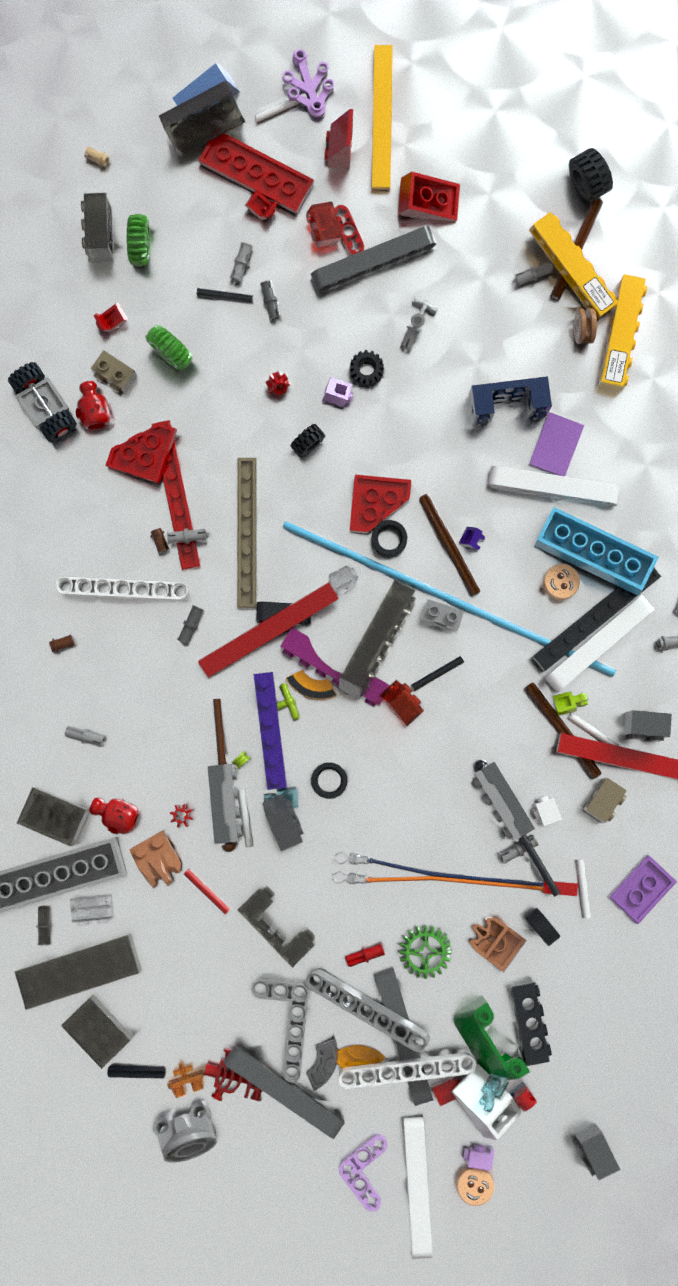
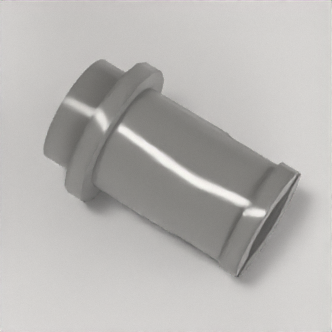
[657,635,678,651]

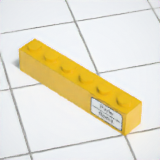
[529,212,618,319]
[598,274,647,391]

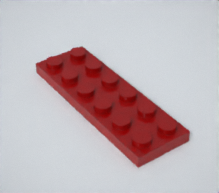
[198,129,314,214]

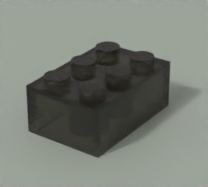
[81,193,114,262]
[17,787,89,846]
[61,995,133,1069]

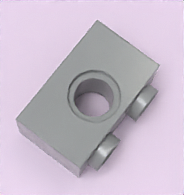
[421,599,464,631]

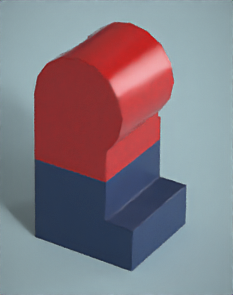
[508,1082,537,1112]

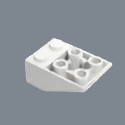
[452,1064,522,1140]

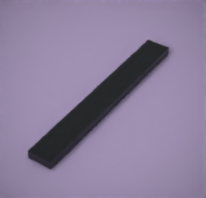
[532,568,661,672]

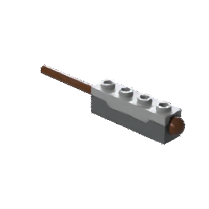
[208,699,242,852]

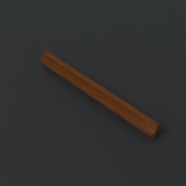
[551,198,603,300]
[419,494,480,596]
[525,682,602,779]

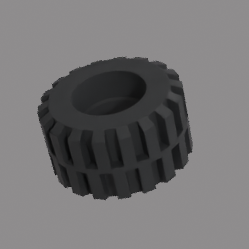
[568,148,613,202]

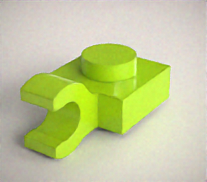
[553,691,588,716]

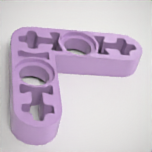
[339,1134,387,1211]

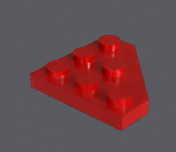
[105,423,177,483]
[349,474,412,533]

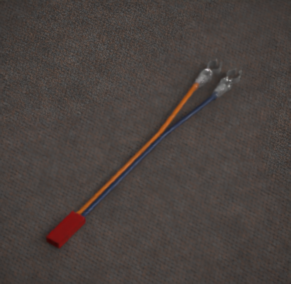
[332,852,578,896]

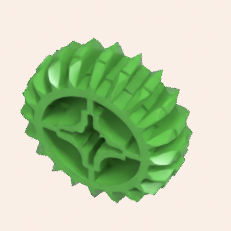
[126,214,151,266]
[145,325,193,370]
[399,925,452,979]

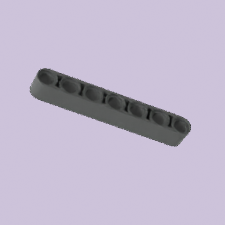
[310,226,436,293]
[375,968,433,1106]
[223,1045,345,1139]

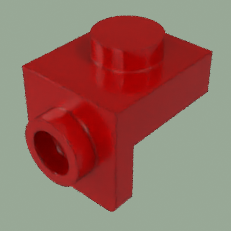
[244,190,277,220]
[93,303,128,332]

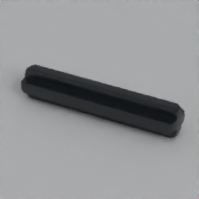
[107,1066,166,1079]

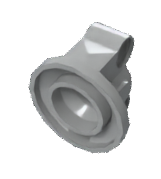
[152,1103,217,1163]

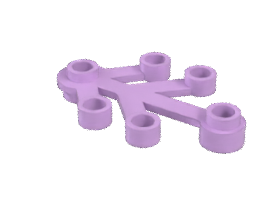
[282,49,334,117]

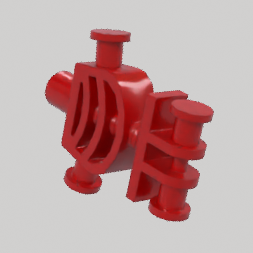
[204,1048,263,1101]

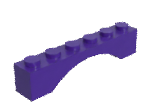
[253,672,288,790]

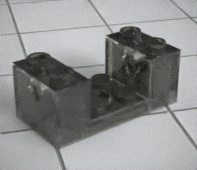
[237,885,316,968]

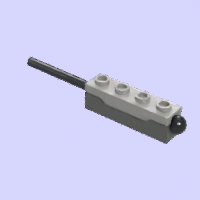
[473,760,560,897]

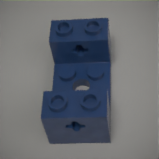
[468,376,552,426]

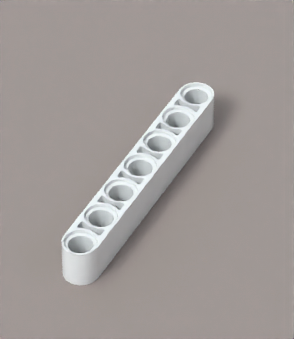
[488,466,620,506]
[55,577,190,602]
[545,595,655,693]
[339,1053,476,1089]
[403,1117,433,1259]

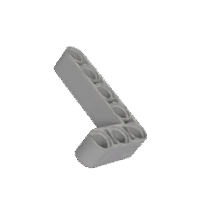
[251,978,309,1083]

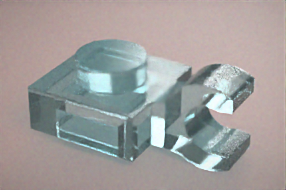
[264,787,298,808]
[479,1074,509,1112]

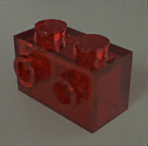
[306,201,342,248]
[379,680,424,726]

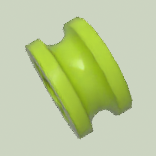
[232,751,251,769]

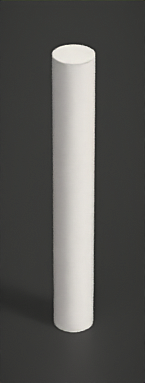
[254,93,307,123]
[567,713,620,746]
[238,789,253,848]
[576,859,591,918]

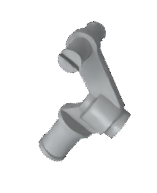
[401,296,439,349]

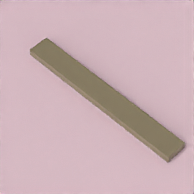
[237,458,257,609]

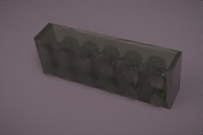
[339,580,416,700]
[15,933,142,1010]

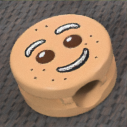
[543,564,580,600]
[456,1166,494,1206]

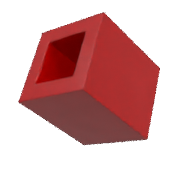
[431,1076,460,1106]

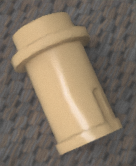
[84,146,109,167]

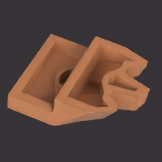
[129,831,181,889]
[469,918,527,972]

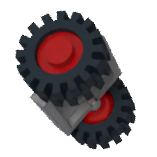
[8,362,77,442]

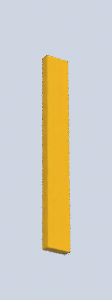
[372,45,393,190]

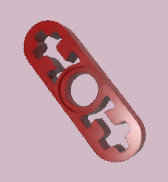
[333,205,364,256]

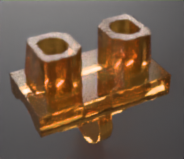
[167,1062,204,1098]

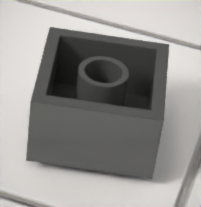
[624,710,672,742]
[262,794,304,851]
[574,1124,620,1180]

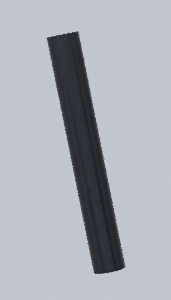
[197,288,253,303]
[411,656,464,691]

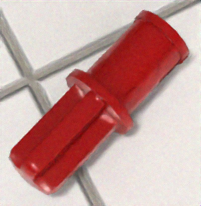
[345,943,385,967]

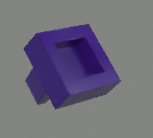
[459,526,485,550]

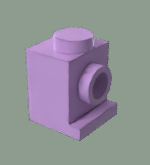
[322,377,353,407]
[464,1145,494,1171]

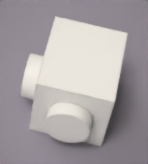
[532,795,562,826]

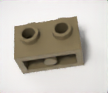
[91,350,137,394]
[583,777,627,823]

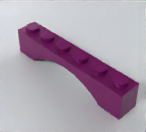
[280,627,391,708]

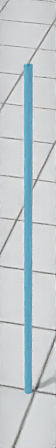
[283,521,616,677]

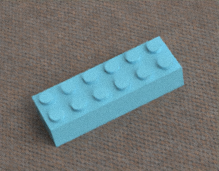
[535,507,659,596]

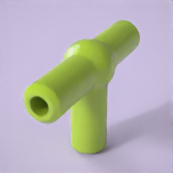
[277,683,300,720]

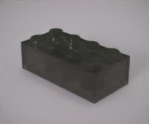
[159,81,245,157]

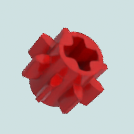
[265,371,290,396]
[169,804,194,828]

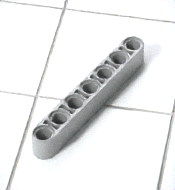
[306,969,430,1052]

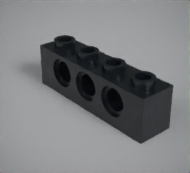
[509,980,552,1066]

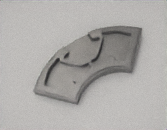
[306,1039,338,1091]

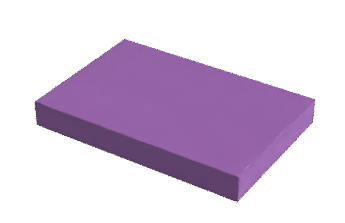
[529,412,585,476]
[608,854,677,924]

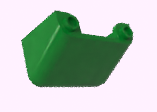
[453,996,530,1082]

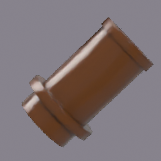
[150,528,169,554]
[49,634,75,653]

